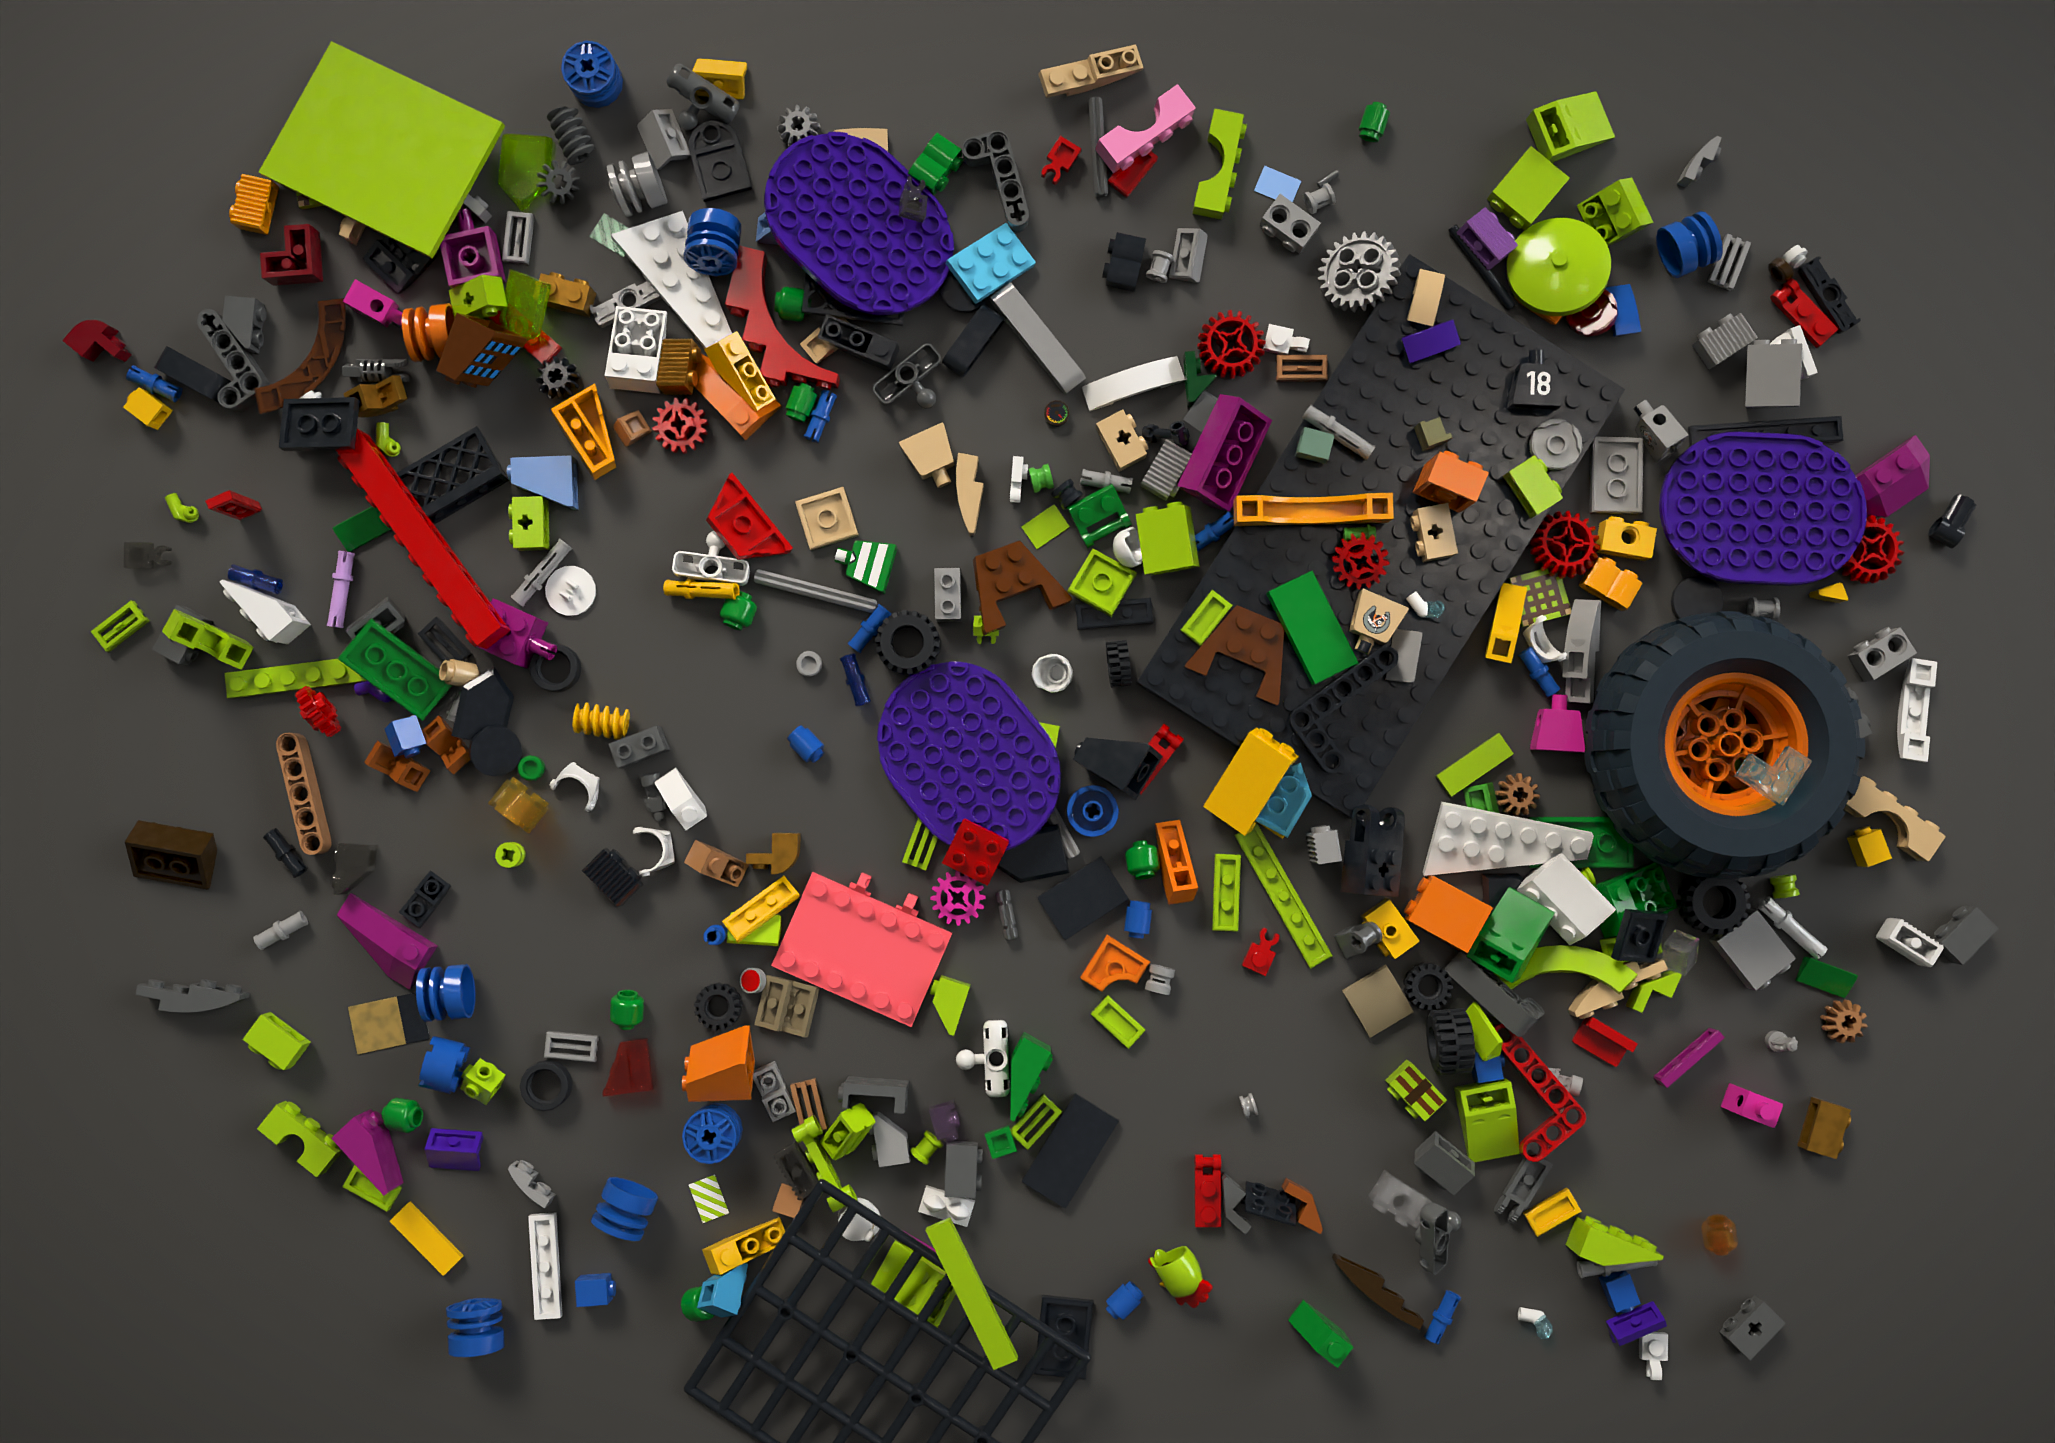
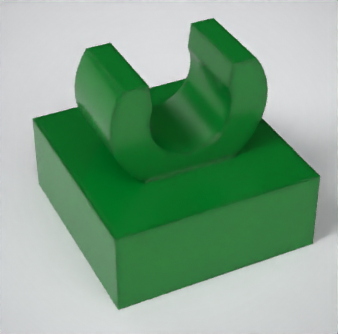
[985,1125,1017,1159]

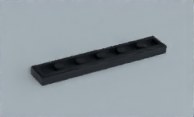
[1688,416,1844,447]

